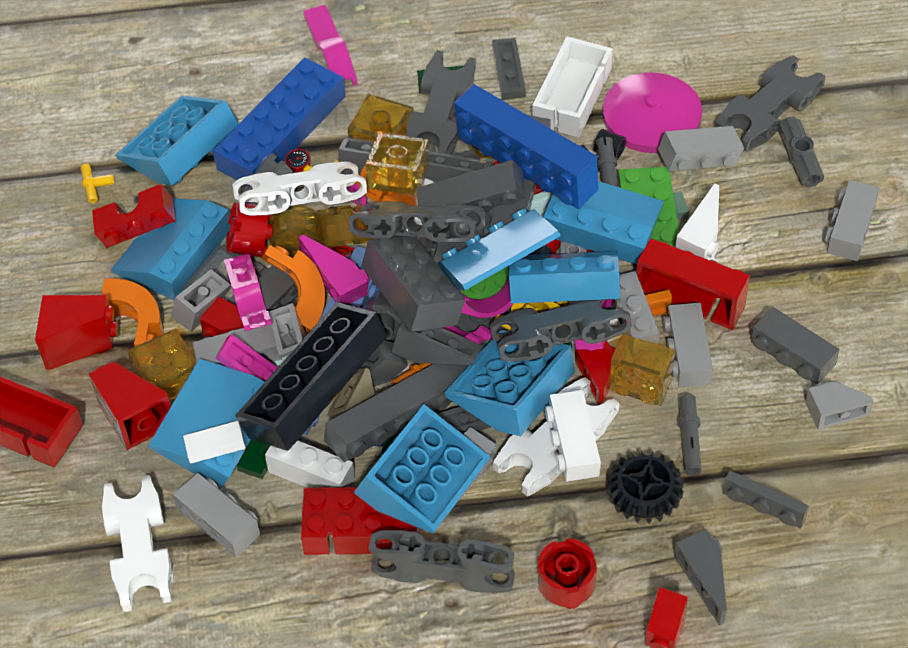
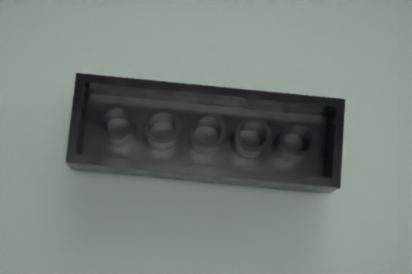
[235,302,387,451]

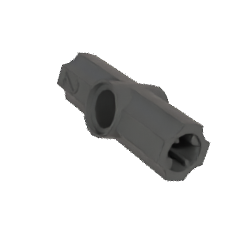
[779,116,824,188]

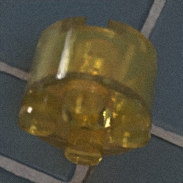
[269,205,322,256]
[318,205,373,247]

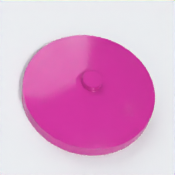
[603,72,702,153]

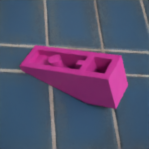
[299,235,369,305]

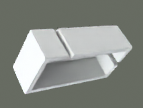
[532,36,613,138]

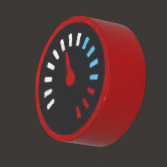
[285,149,311,173]

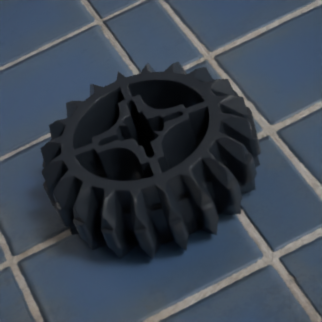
[607,449,684,524]

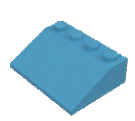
[115,95,239,185]
[544,181,664,264]
[111,198,230,301]
[437,208,561,290]
[509,251,620,304]
[445,330,575,437]
[148,358,264,489]
[354,404,490,533]

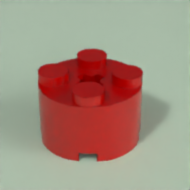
[226,202,272,258]
[538,539,597,609]

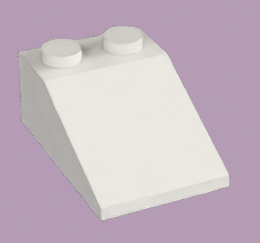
[676,184,719,262]

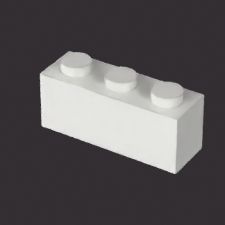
[545,390,601,482]
[265,441,355,488]

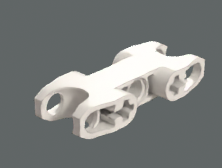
[232,162,367,215]
[493,377,620,496]
[102,475,173,612]

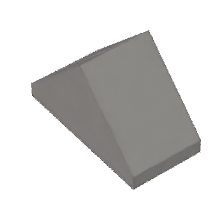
[268,303,306,358]

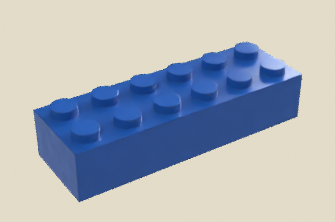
[213,57,346,186]
[454,84,599,210]

